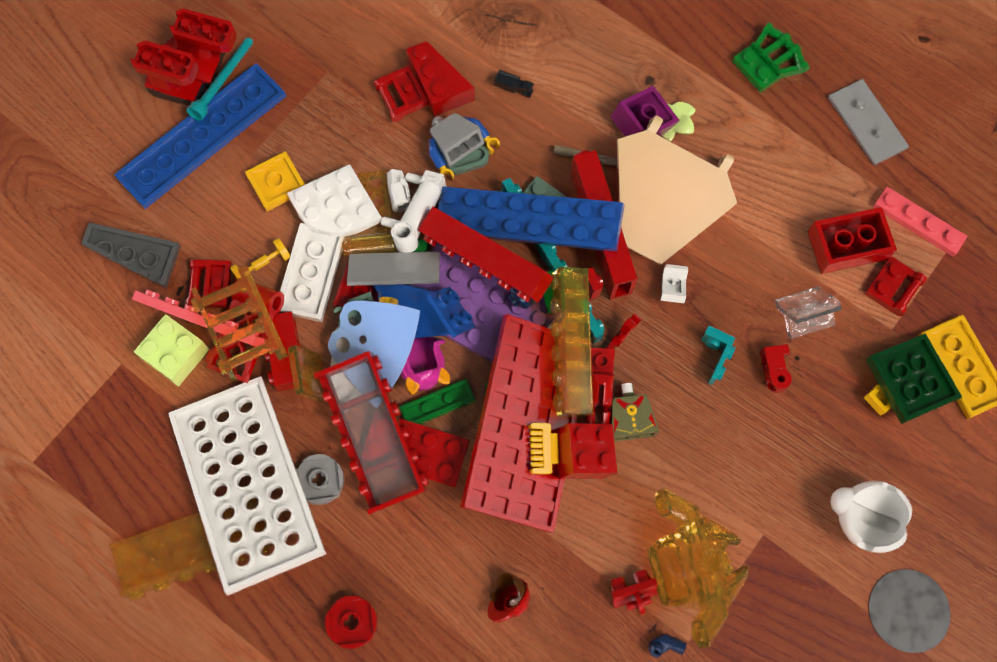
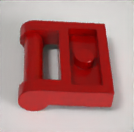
[373,65,429,122]
[865,256,927,316]
[185,260,232,308]

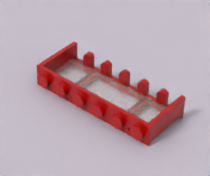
[314,351,429,515]

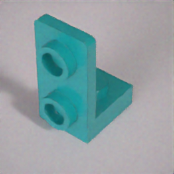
[701,326,736,385]

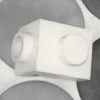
[661,264,688,303]

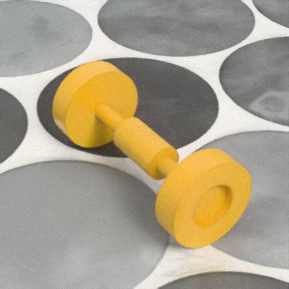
[230,238,290,280]

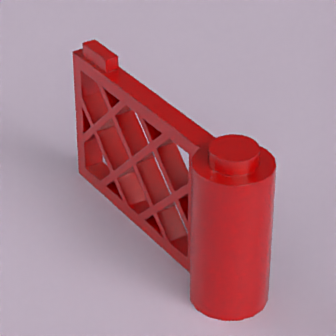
[205,278,284,383]

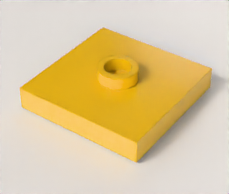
[245,151,305,212]

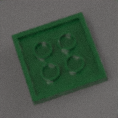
[865,333,962,424]

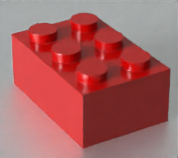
[807,207,897,274]

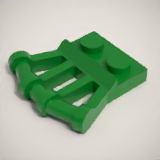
[732,22,810,93]

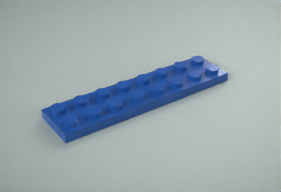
[114,63,287,209]
[438,186,625,252]

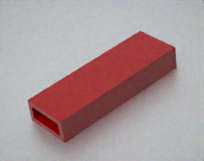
[570,150,638,300]

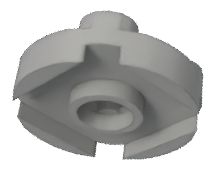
[296,454,345,505]

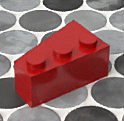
[406,41,475,117]

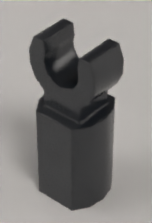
[494,70,534,98]

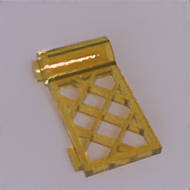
[342,170,396,258]

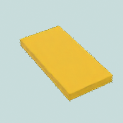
[919,314,997,419]

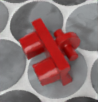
[611,569,658,615]

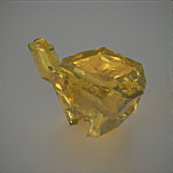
[647,488,749,649]

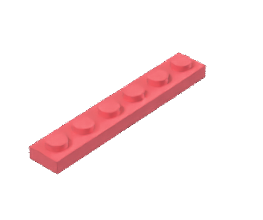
[132,289,267,349]

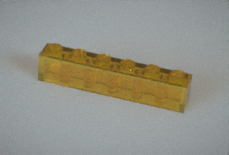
[550,267,593,417]

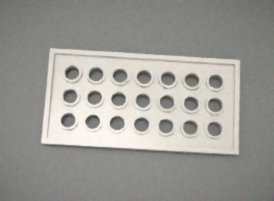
[168,376,326,595]

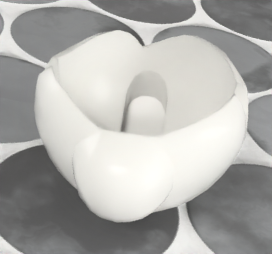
[831,481,912,553]

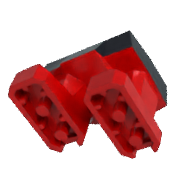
[130,8,237,106]

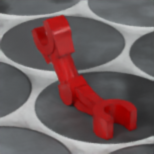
[588,313,642,361]

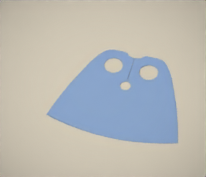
[328,301,420,408]

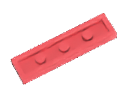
[873,187,968,257]

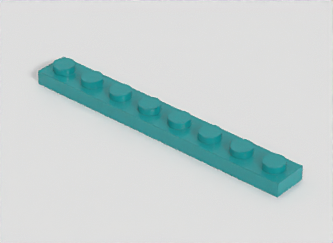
[502,178,605,344]

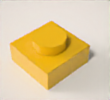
[864,383,891,416]

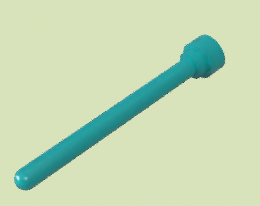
[187,37,253,121]

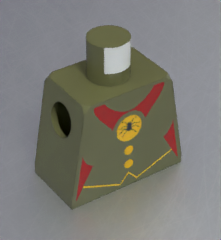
[611,383,659,442]

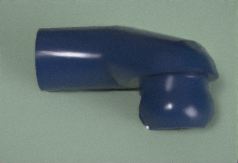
[648,634,687,658]

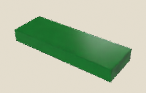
[399,379,476,425]

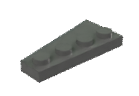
[81,223,181,289]

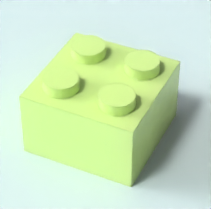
[134,314,209,387]

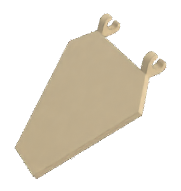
[617,115,737,265]

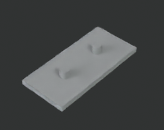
[828,79,909,166]
[347,252,440,286]

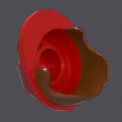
[487,573,531,623]

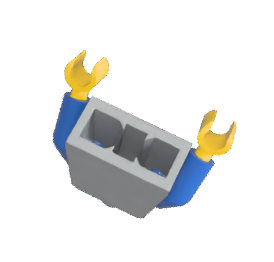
[429,113,500,181]

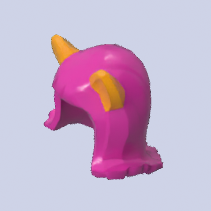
[400,337,450,395]

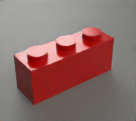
[261,311,307,392]

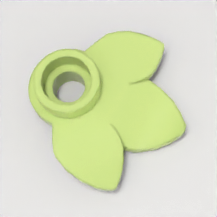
[661,102,695,141]

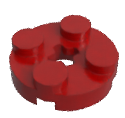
[325,596,378,649]

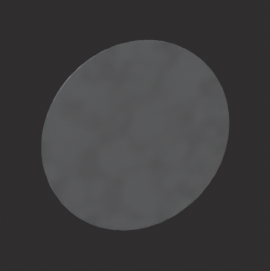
[869,569,950,653]

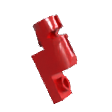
[586,347,615,424]

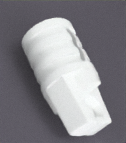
[387,169,412,212]

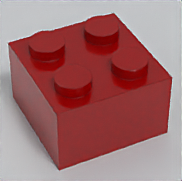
[555,423,618,479]

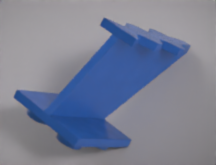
[374,284,476,338]

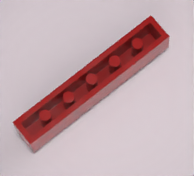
[418,206,554,303]

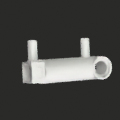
[381,170,447,253]

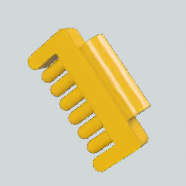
[528,423,559,474]

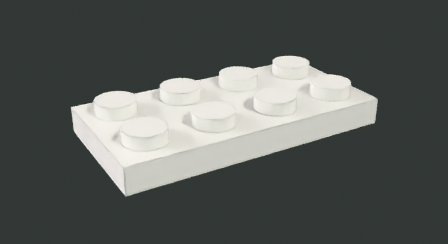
[279,223,346,322]

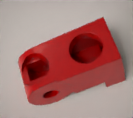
[759,344,792,393]

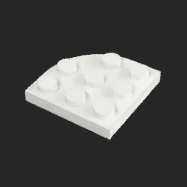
[287,164,382,237]

